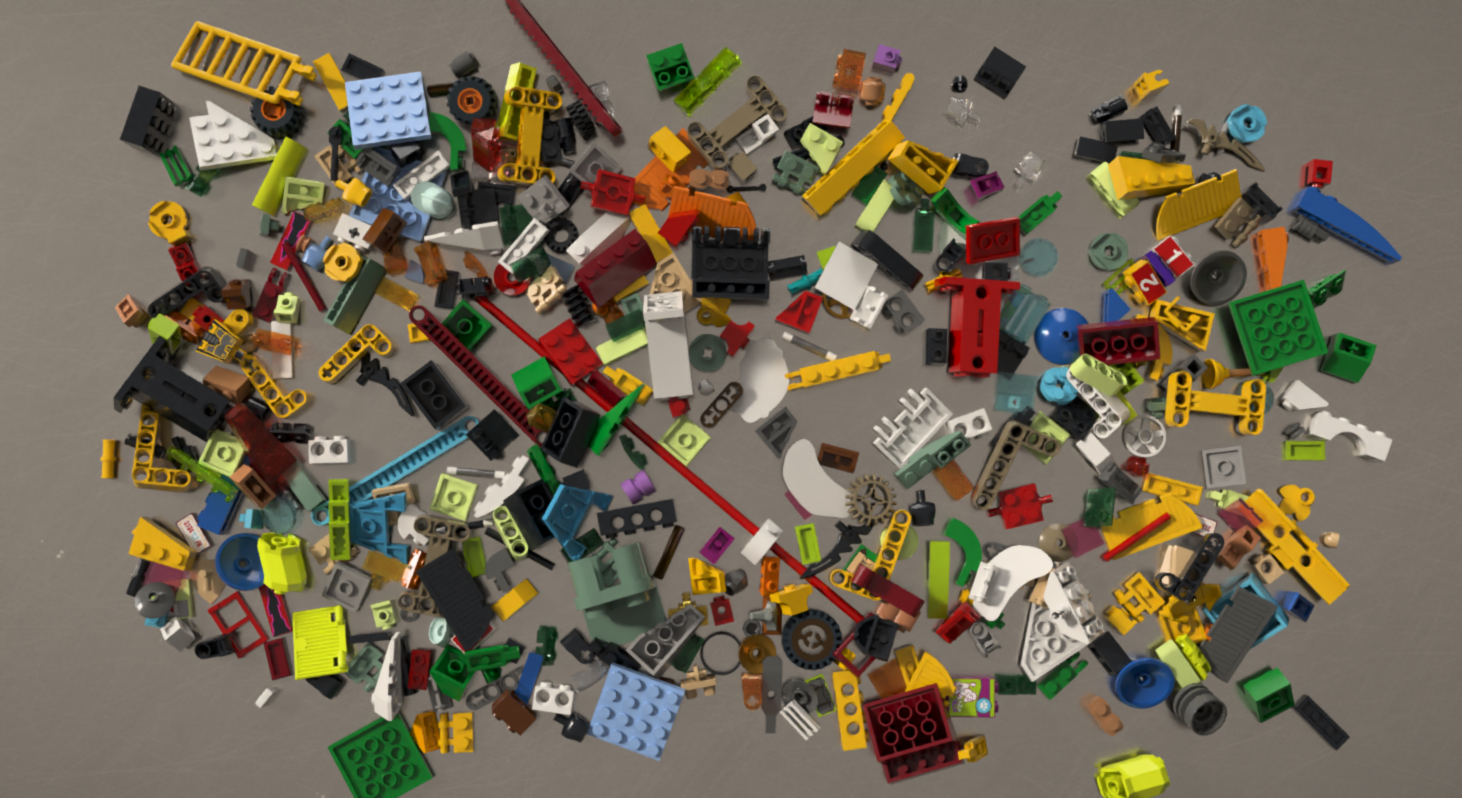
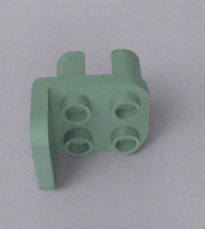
[567,543,665,646]

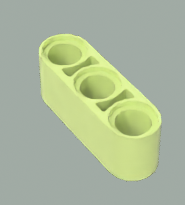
[1089,162,1139,216]
[855,179,894,232]
[596,324,648,365]
[1070,354,1127,396]
[493,506,528,561]
[1155,639,1202,689]

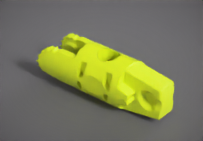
[1175,634,1211,681]

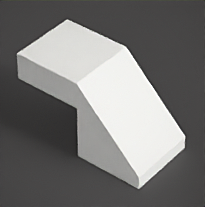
[735,114,779,155]
[1076,432,1118,475]

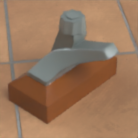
[750,596,782,635]

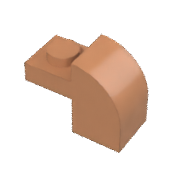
[1217,525,1261,571]

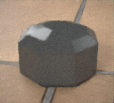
[546,74,563,93]
[742,619,762,637]

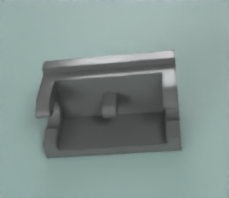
[356,148,401,187]
[1098,461,1142,505]

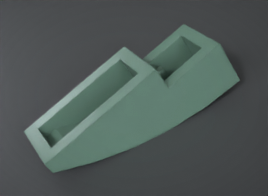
[278,455,327,512]

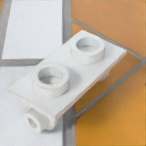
[968,561,999,605]

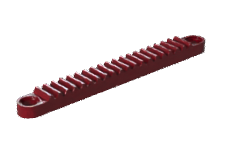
[505,0,624,138]
[409,305,549,447]

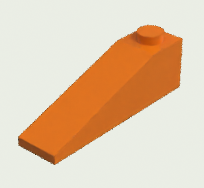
[1256,226,1289,291]

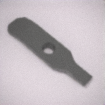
[761,656,782,733]

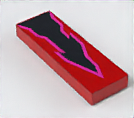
[270,211,312,271]
[259,584,293,637]

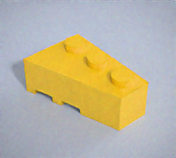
[1150,300,1215,352]

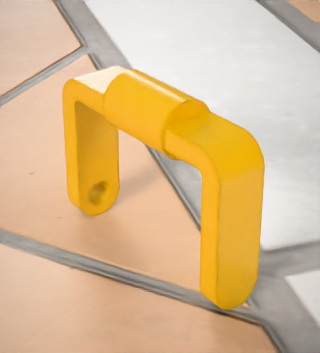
[1164,296,1201,332]

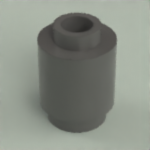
[449,51,478,77]

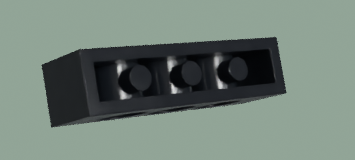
[597,499,678,539]

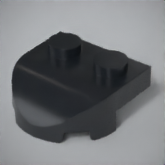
[854,615,899,662]

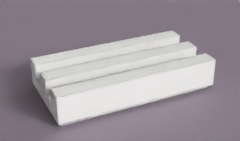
[780,699,821,740]

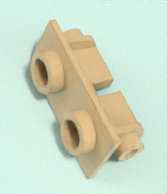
[1029,568,1055,609]

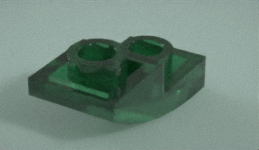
[619,434,648,470]
[560,528,604,563]
[998,674,1036,695]

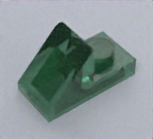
[509,246,551,283]

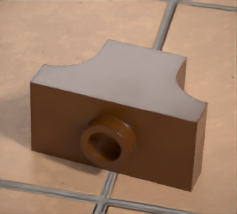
[221,279,251,310]

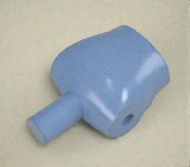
[302,236,332,272]

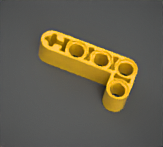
[318,324,395,384]
[240,355,311,419]

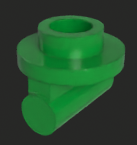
[481,667,500,684]

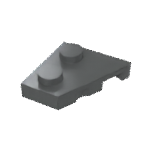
[1142,142,1186,163]
[755,406,797,459]

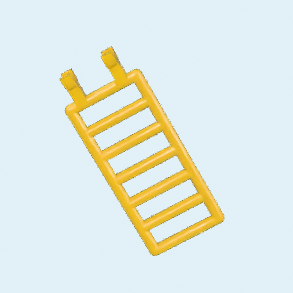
[171,21,317,106]

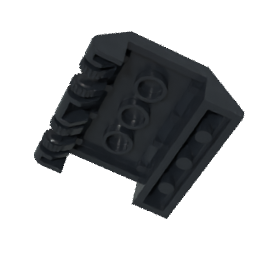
[691,226,770,300]

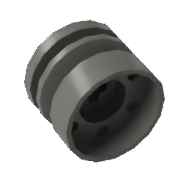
[1173,683,1227,736]

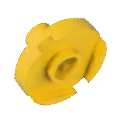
[148,201,189,240]
[323,243,363,282]

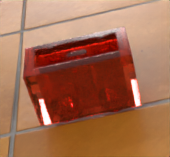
[471,118,502,173]

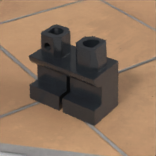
[925,328,948,366]

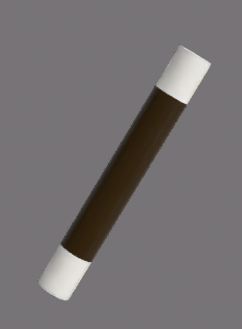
[1172,105,1183,163]

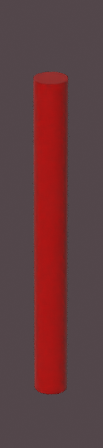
[1103,512,1171,562]

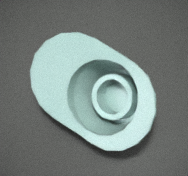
[411,181,454,219]

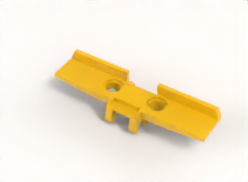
[1238,489,1350,605]

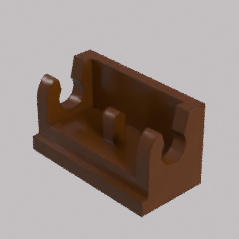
[362,208,407,254]
[817,443,860,473]

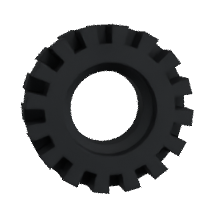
[565,100,596,137]
[544,217,579,253]

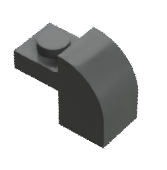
[1161,354,1208,397]
[485,548,517,593]

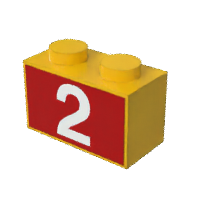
[1122,260,1167,305]

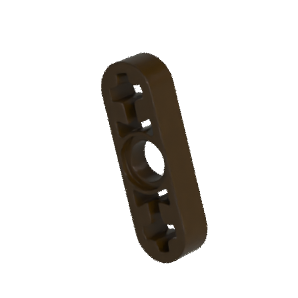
[700,382,743,428]

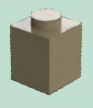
[728,151,758,184]

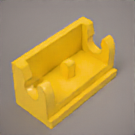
[1134,70,1170,100]
[647,126,691,172]

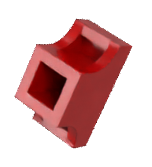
[720,320,755,358]

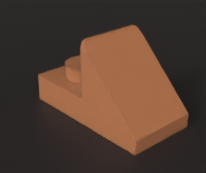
[115,294,149,328]

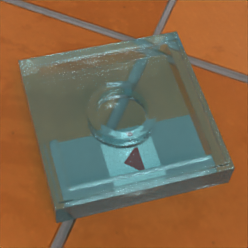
[994,371,1038,412]

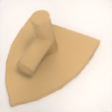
[189,559,225,604]

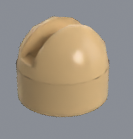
[1324,532,1339,548]

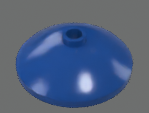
[1034,308,1089,365]
[215,533,264,591]
[1115,658,1175,709]

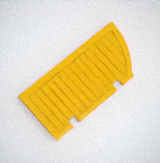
[1156,169,1242,240]
[1098,493,1203,560]
[905,651,957,707]

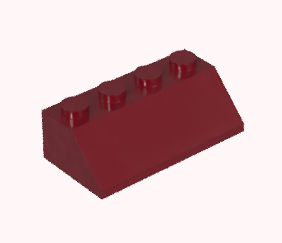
[574,229,657,309]
[1076,317,1161,365]

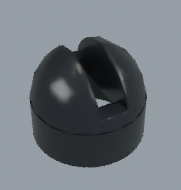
[952,75,968,92]

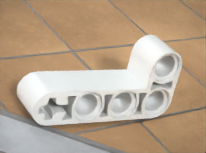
[1066,369,1130,438]

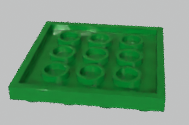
[1228,279,1329,376]
[327,711,434,798]

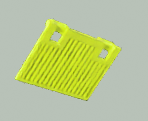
[292,605,348,680]

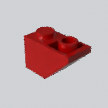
[658,209,700,246]

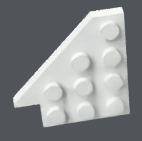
[189,101,277,171]
[1021,603,1096,682]

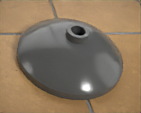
[1190,250,1247,305]

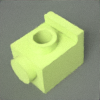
[274,292,301,324]
[370,600,398,630]

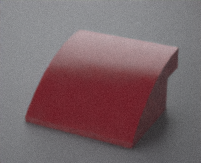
[863,683,965,785]

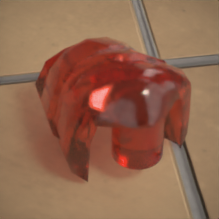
[1126,455,1150,477]

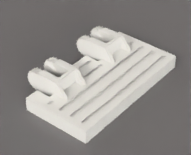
[873,387,953,469]

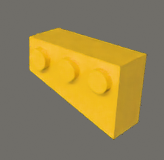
[888,140,959,194]
[128,517,197,571]

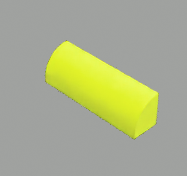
[494,63,537,142]
[252,137,308,217]

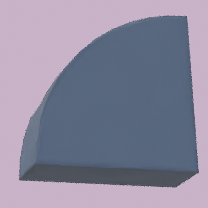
[405,260,425,284]

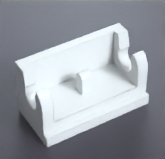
[849,285,888,329]

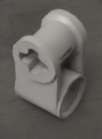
[968,620,1002,658]

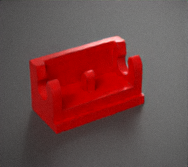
[936,601,981,644]

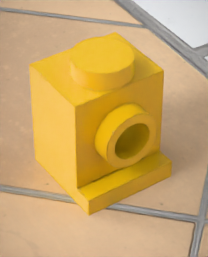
[1104,605,1138,636]

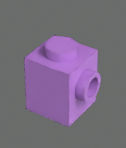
[872,44,903,73]

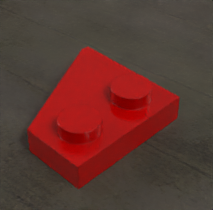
[775,291,823,333]

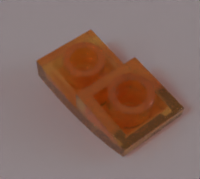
[463,251,493,286]

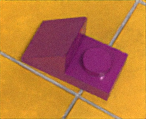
[970,171,1005,201]
[699,527,735,564]

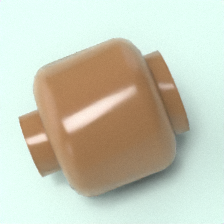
[860,77,886,106]

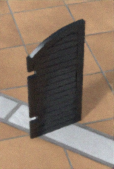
[416,548,495,652]

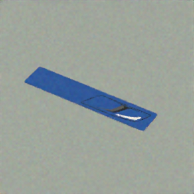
[515,652,544,704]

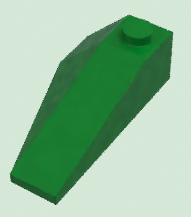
[588,384,646,456]

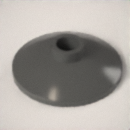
[134,582,175,619]
[781,680,819,714]

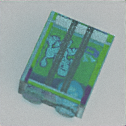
[999,284,1051,344]

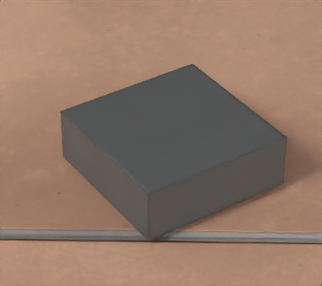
[236,248,253,271]

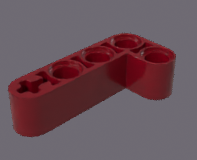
[849,563,925,618]

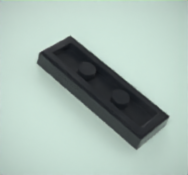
[1293,695,1350,751]

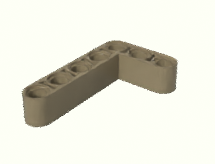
[971,420,1061,511]

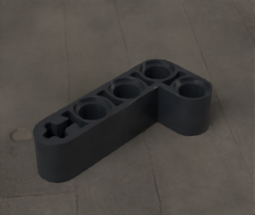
[851,229,924,291]
[148,266,226,318]
[1155,533,1225,601]

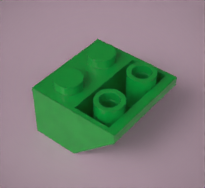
[646,43,695,91]
[1321,333,1377,383]
[511,356,563,410]

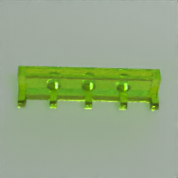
[673,47,742,116]
[166,446,238,503]

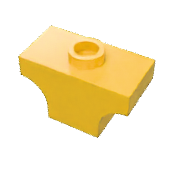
[769,584,813,616]

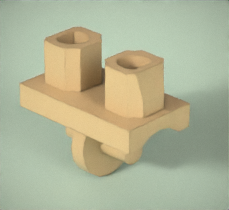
[680,666,716,700]

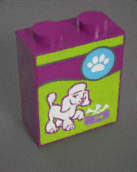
[946,676,999,718]

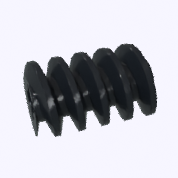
[561,285,598,327]

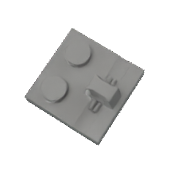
[569,142,622,192]
[517,175,570,225]
[1202,446,1247,488]
[321,561,372,613]

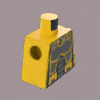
[195,319,247,364]

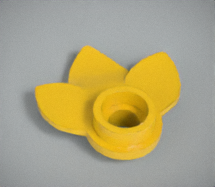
[697,298,732,327]
[1279,485,1315,521]

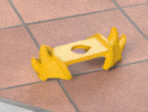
[1159,582,1222,624]

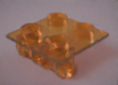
[868,658,907,699]

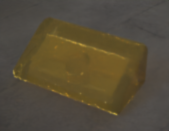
[526,403,557,432]

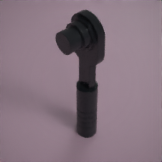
[329,126,343,181]

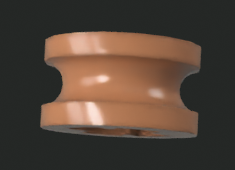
[296,235,313,254]

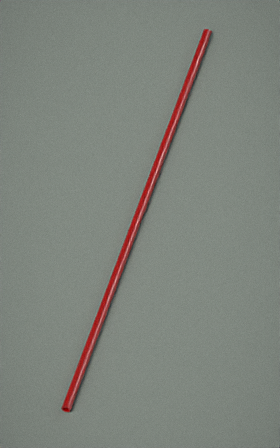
[474,295,865,624]

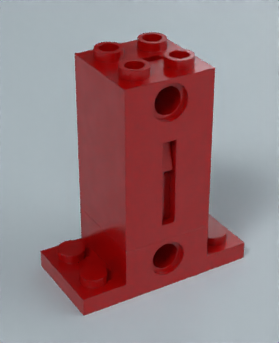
[934,276,1020,378]

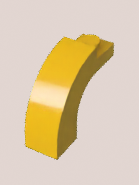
[1133,314,1173,382]

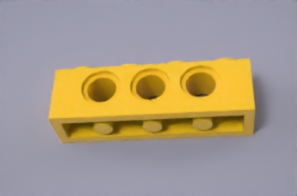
[832,669,869,751]

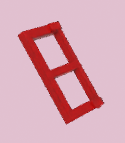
[207,591,269,659]

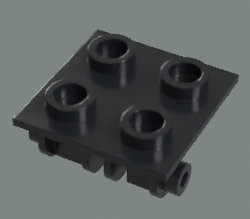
[974,46,1026,98]
[457,188,499,230]
[997,329,1030,380]
[1051,396,1100,441]
[466,409,519,461]

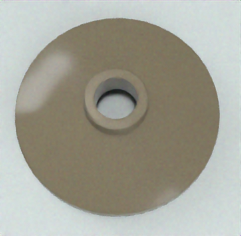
[1039,524,1078,562]

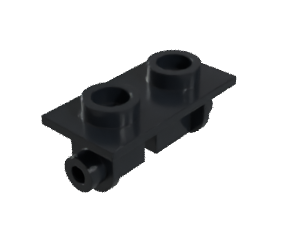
[1140,106,1176,145]
[558,173,582,215]
[768,255,808,280]
[454,276,497,298]
[269,422,312,444]

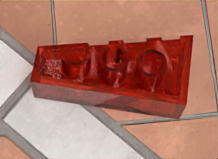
[224,402,297,487]

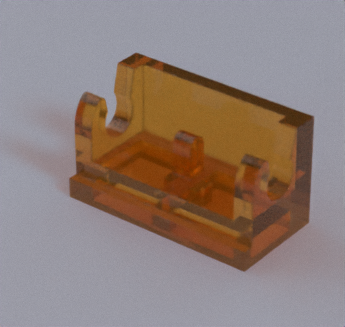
[414,241,448,287]
[934,459,975,501]

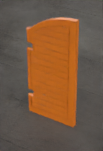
[632,128,708,211]
[668,186,757,241]

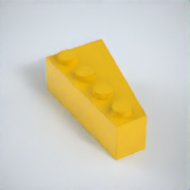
[1108,156,1195,200]

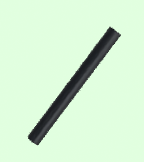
[484,527,555,571]

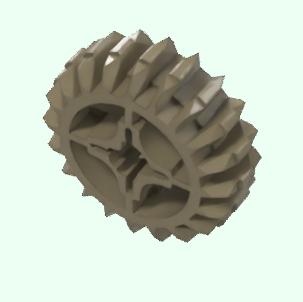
[845,474,897,526]

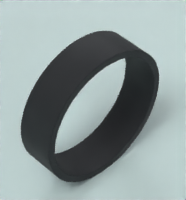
[700,632,741,675]

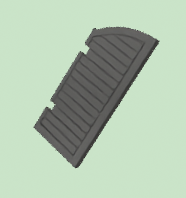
[1198,586,1278,683]

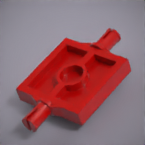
[581,169,645,216]
[987,483,1053,529]

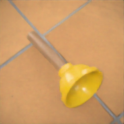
[1202,359,1266,389]

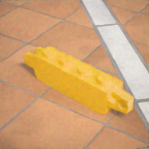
[785,351,891,390]

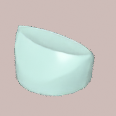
[429,617,453,648]

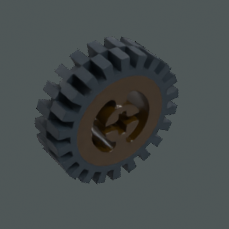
[782,609,843,670]

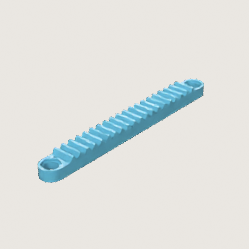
[311,416,479,526]

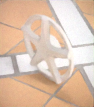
[1123,415,1167,458]

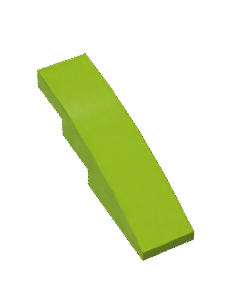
[328,479,351,560]
[927,541,950,619]

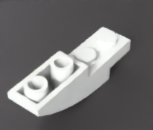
[474,455,531,518]

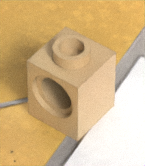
[1249,553,1284,584]

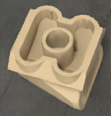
[1159,545,1207,591]

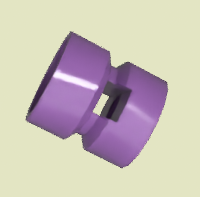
[621,470,656,505]

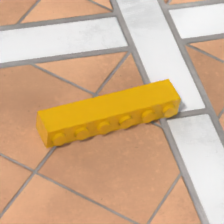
[802,118,905,215]

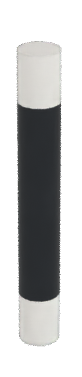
[436,518,494,533]

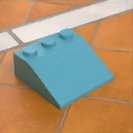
[1203,572,1290,649]

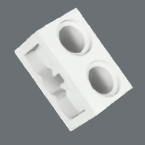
[946,408,992,442]
[308,436,352,464]
[532,682,576,715]

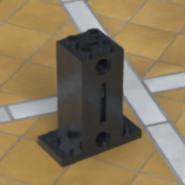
[113,336,231,443]

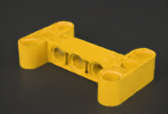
[497,86,562,185]
[1165,371,1266,435]

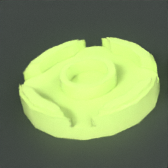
[880,522,919,560]

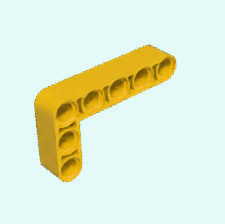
[132,404,191,492]
[829,510,911,601]

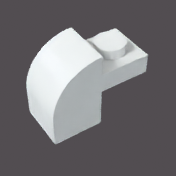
[398,503,430,546]
[740,518,783,565]

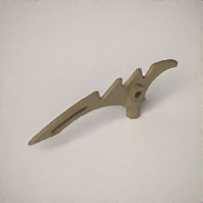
[1187,119,1265,172]

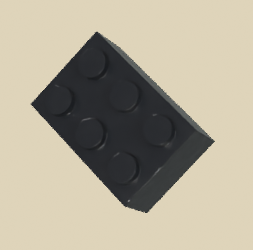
[120,85,173,154]
[400,360,469,431]
[540,396,601,468]
[503,478,555,551]

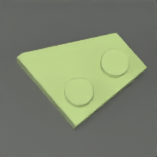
[800,123,843,175]
[281,176,325,214]

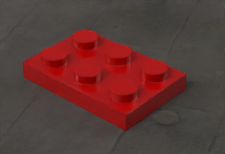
[966,217,1020,264]
[538,318,603,386]

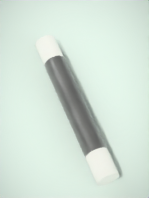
[782,331,837,361]
[447,466,505,479]

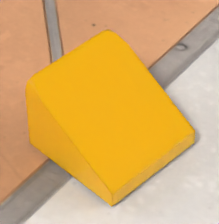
[833,648,856,671]

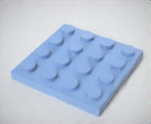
[345,72,431,150]
[349,146,448,243]
[587,662,686,761]

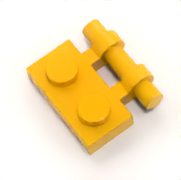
[1114,572,1165,623]
[438,712,474,753]

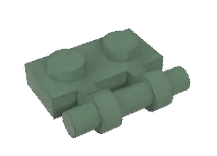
[772,150,820,195]
[591,537,623,587]
[344,642,384,693]

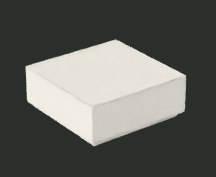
[255,687,277,708]

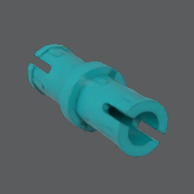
[787,268,823,296]

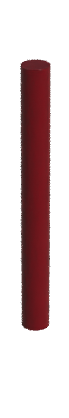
[282,242,326,312]

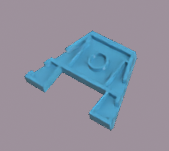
[542,484,613,561]
[349,493,409,564]

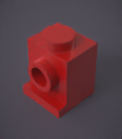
[1307,159,1333,189]
[192,305,224,331]
[667,396,691,417]
[710,596,734,626]

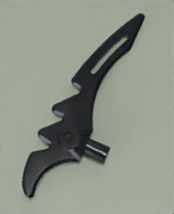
[353,347,414,416]
[800,520,873,580]

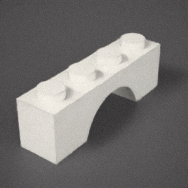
[1306,411,1392,462]

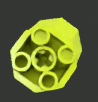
[257,531,307,594]
[1097,755,1170,798]

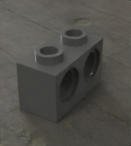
[882,290,925,335]

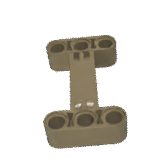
[687,75,788,171]
[398,515,470,618]

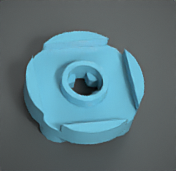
[1227,104,1267,143]
[1040,367,1078,405]

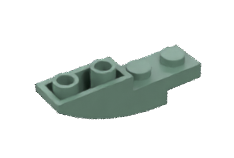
[895,431,971,489]

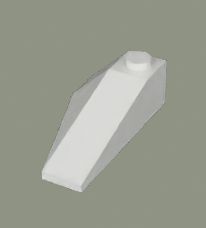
[566,209,632,267]
[424,221,506,255]
[371,632,403,721]

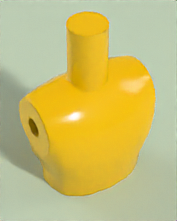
[335,178,372,207]

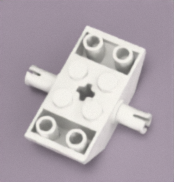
[1043,561,1105,644]

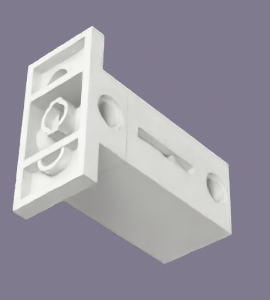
[643,291,693,401]

